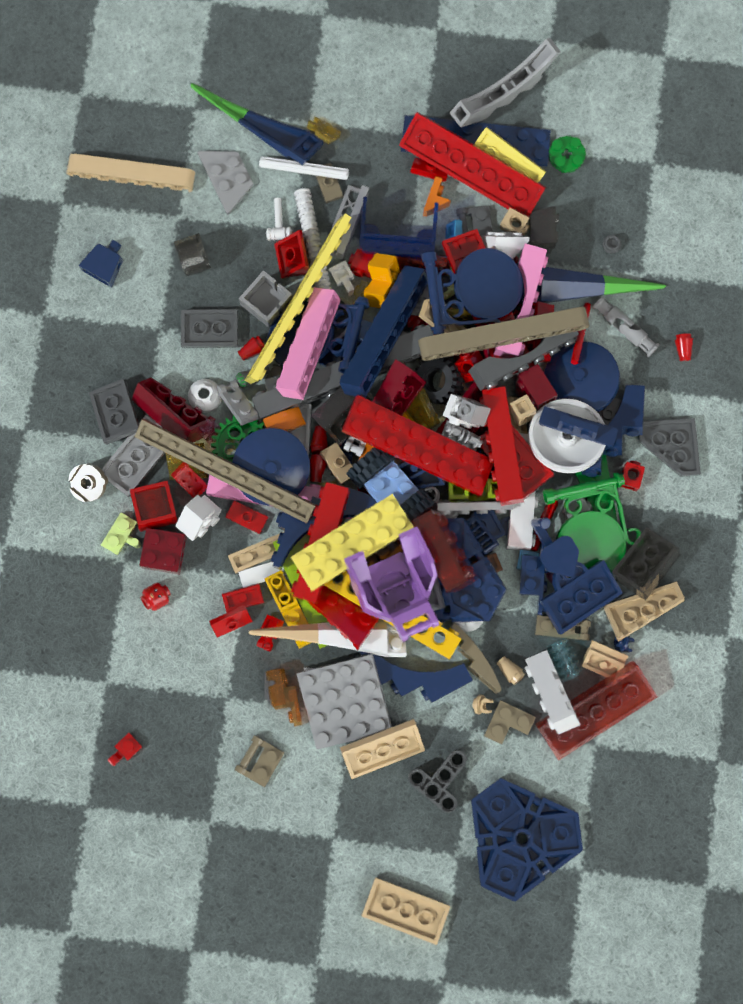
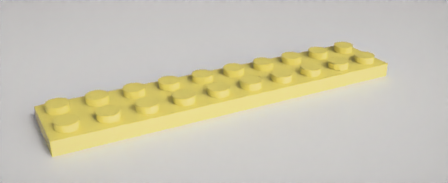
[245,213,352,384]

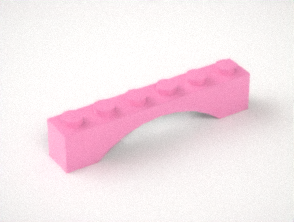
[494,243,548,359]

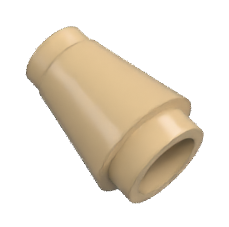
[497,656,525,685]

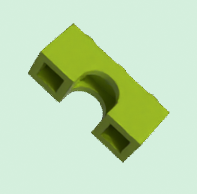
[447,479,498,502]

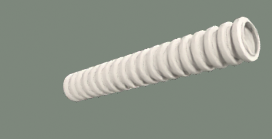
[294,188,332,290]

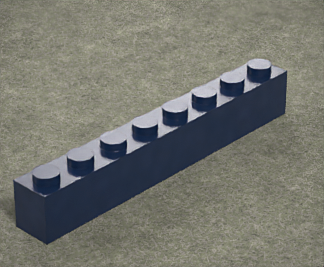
[339,266,428,398]

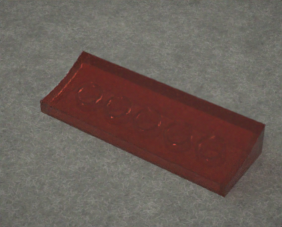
[535,661,658,761]

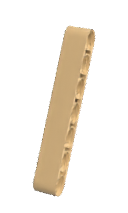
[67,154,196,192]

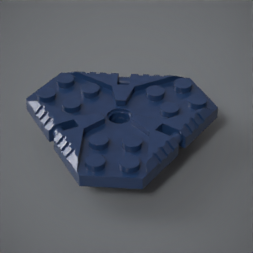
[407,518,507,623]
[471,778,583,902]

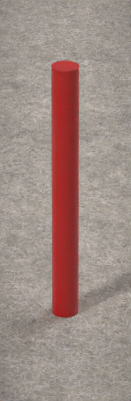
[571,303,591,365]

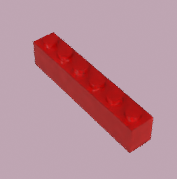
[479,386,524,506]
[291,482,350,604]

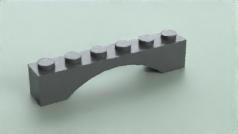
[469,331,579,391]

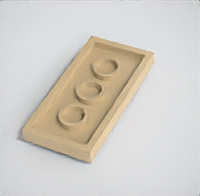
[340,719,425,779]
[361,877,451,945]

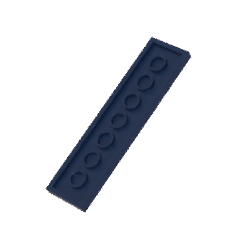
[401,115,551,167]

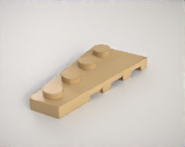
[604,582,684,642]

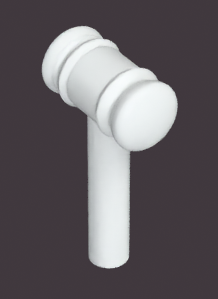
[266,198,292,241]

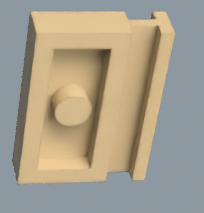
[581,640,629,682]

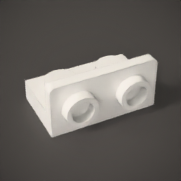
[443,394,480,429]

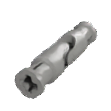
[593,295,660,357]

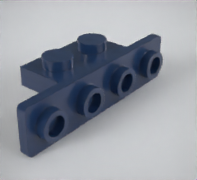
[539,406,618,447]
[519,542,548,616]

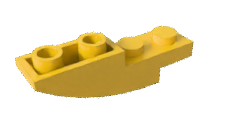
[264,570,312,649]

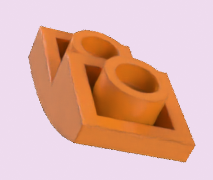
[263,407,306,432]

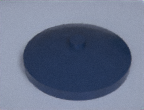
[544,341,620,412]
[232,428,310,506]

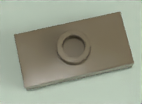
[316,163,343,203]

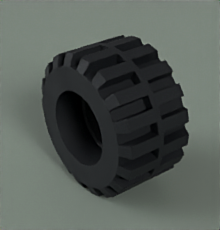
[415,357,465,404]

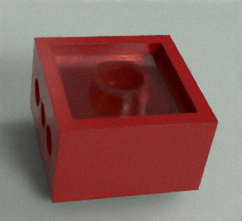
[129,481,177,532]

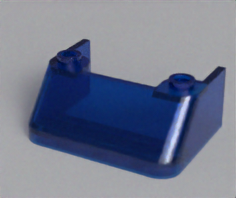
[359,197,438,258]

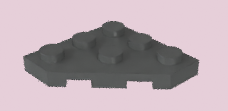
[638,418,701,477]

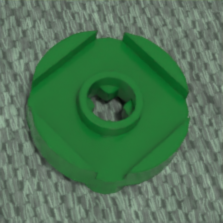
[548,136,586,173]

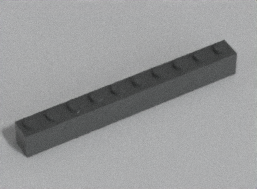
[252,324,433,422]

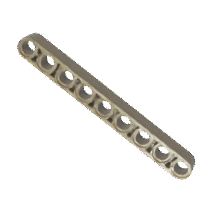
[418,307,590,361]

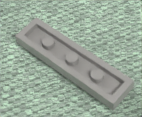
[433,501,513,514]

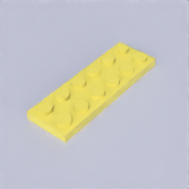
[291,494,414,592]

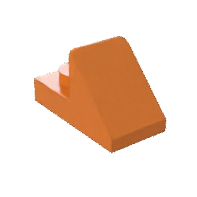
[423,176,450,217]

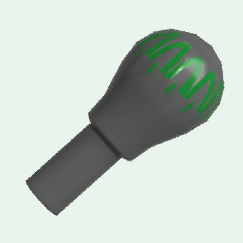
[235,366,270,388]

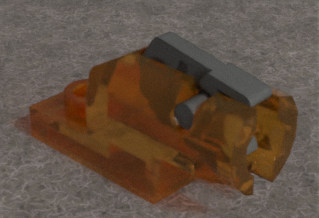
[264,668,303,727]

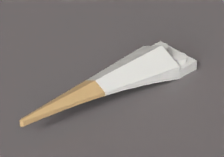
[249,618,407,657]

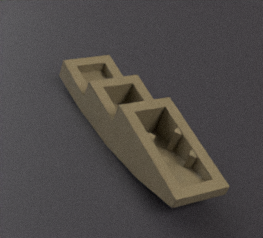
[450,623,502,694]

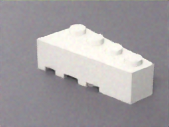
[525,650,580,734]

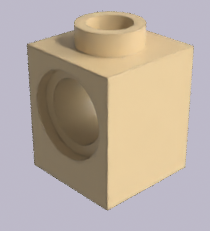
[499,208,530,236]
[509,394,536,427]

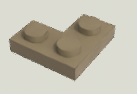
[484,700,536,745]

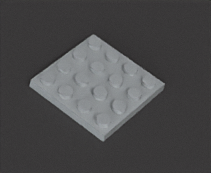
[297,654,392,749]

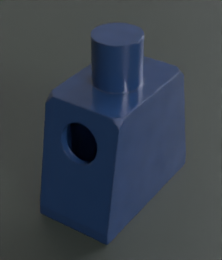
[78,240,123,288]

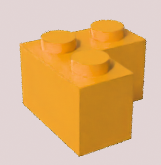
[364,253,401,308]

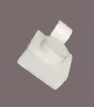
[329,261,355,296]

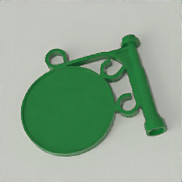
[543,472,642,574]

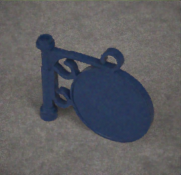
[421,248,523,335]
[267,297,370,374]

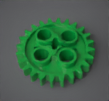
[211,415,264,462]

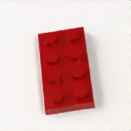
[480,424,554,500]

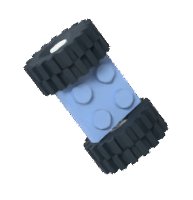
[347,447,435,524]

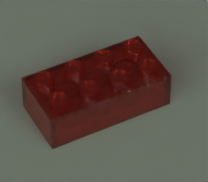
[411,510,476,592]

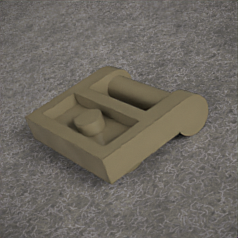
[234,735,284,788]

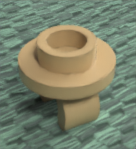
[472,694,494,714]

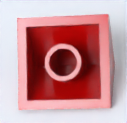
[274,230,309,279]

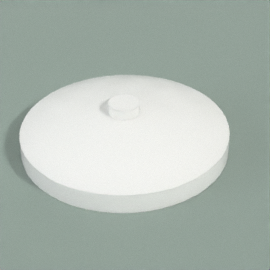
[529,399,605,473]

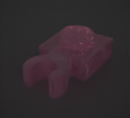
[199,419,221,445]

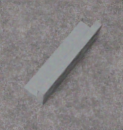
[330,185,369,260]

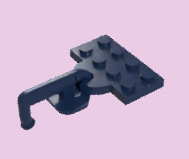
[531,518,623,635]

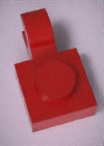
[257,614,284,652]
[108,733,142,766]

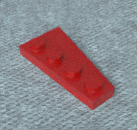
[307,585,379,650]

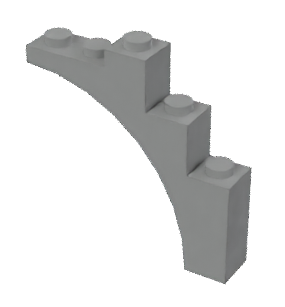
[450,38,561,127]

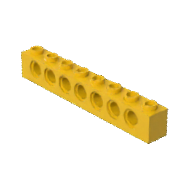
[324,570,461,659]

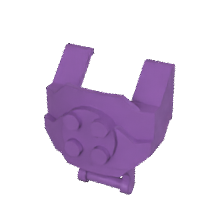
[344,526,439,642]

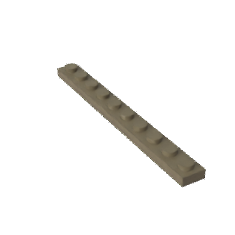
[135,419,316,523]

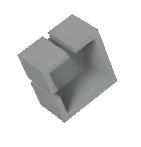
[239,270,293,328]

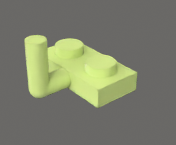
[101,513,141,555]

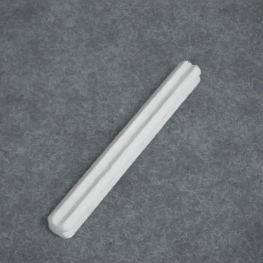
[259,157,349,180]

